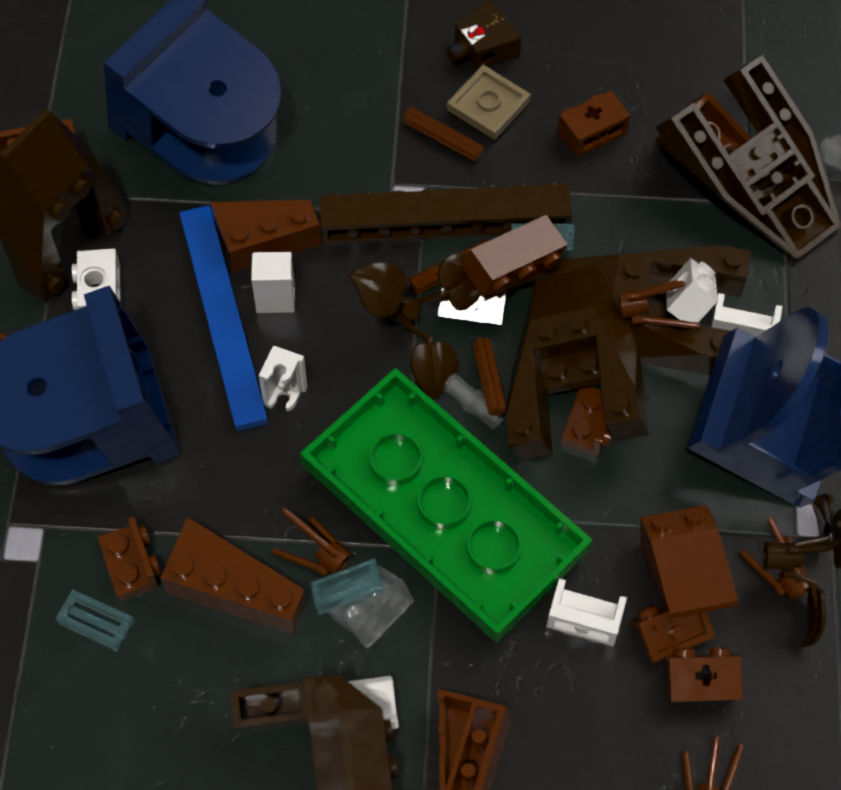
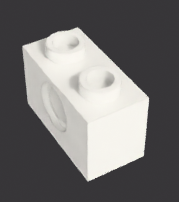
[72,249,120,310]
[666,258,718,329]

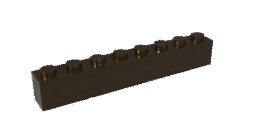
[320,183,572,244]

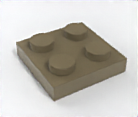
[447,65,531,140]

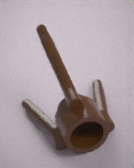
[620,280,700,329]
[272,507,352,577]
[739,516,810,600]
[682,736,744,790]

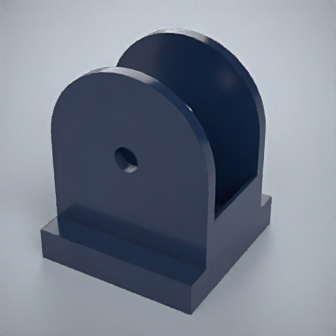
[104,0,281,185]
[0,285,180,485]
[688,307,841,508]

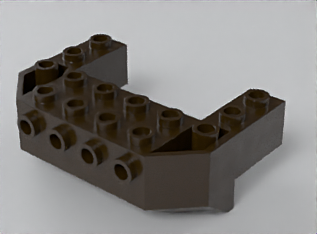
[230,676,398,790]

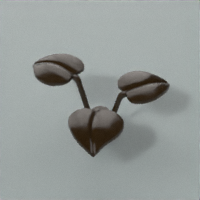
[349,253,481,399]
[763,494,841,647]

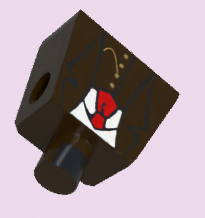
[446,0,521,69]

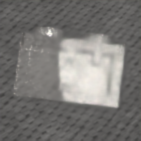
[329,564,414,648]

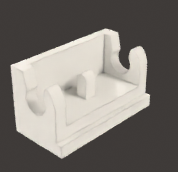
[259,345,308,411]

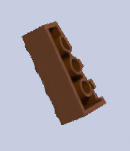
[161,517,306,635]

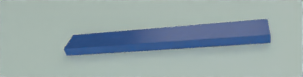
[179,205,268,432]

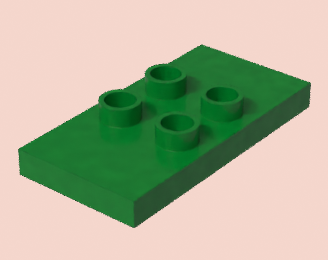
[300,368,593,644]

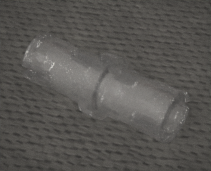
[443,373,506,430]

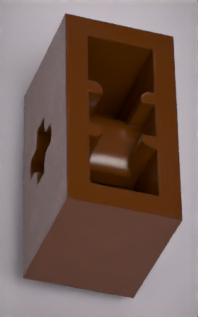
[557,90,631,158]
[664,647,743,702]

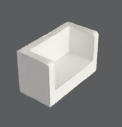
[251,252,295,313]
[710,293,783,337]
[547,578,627,646]

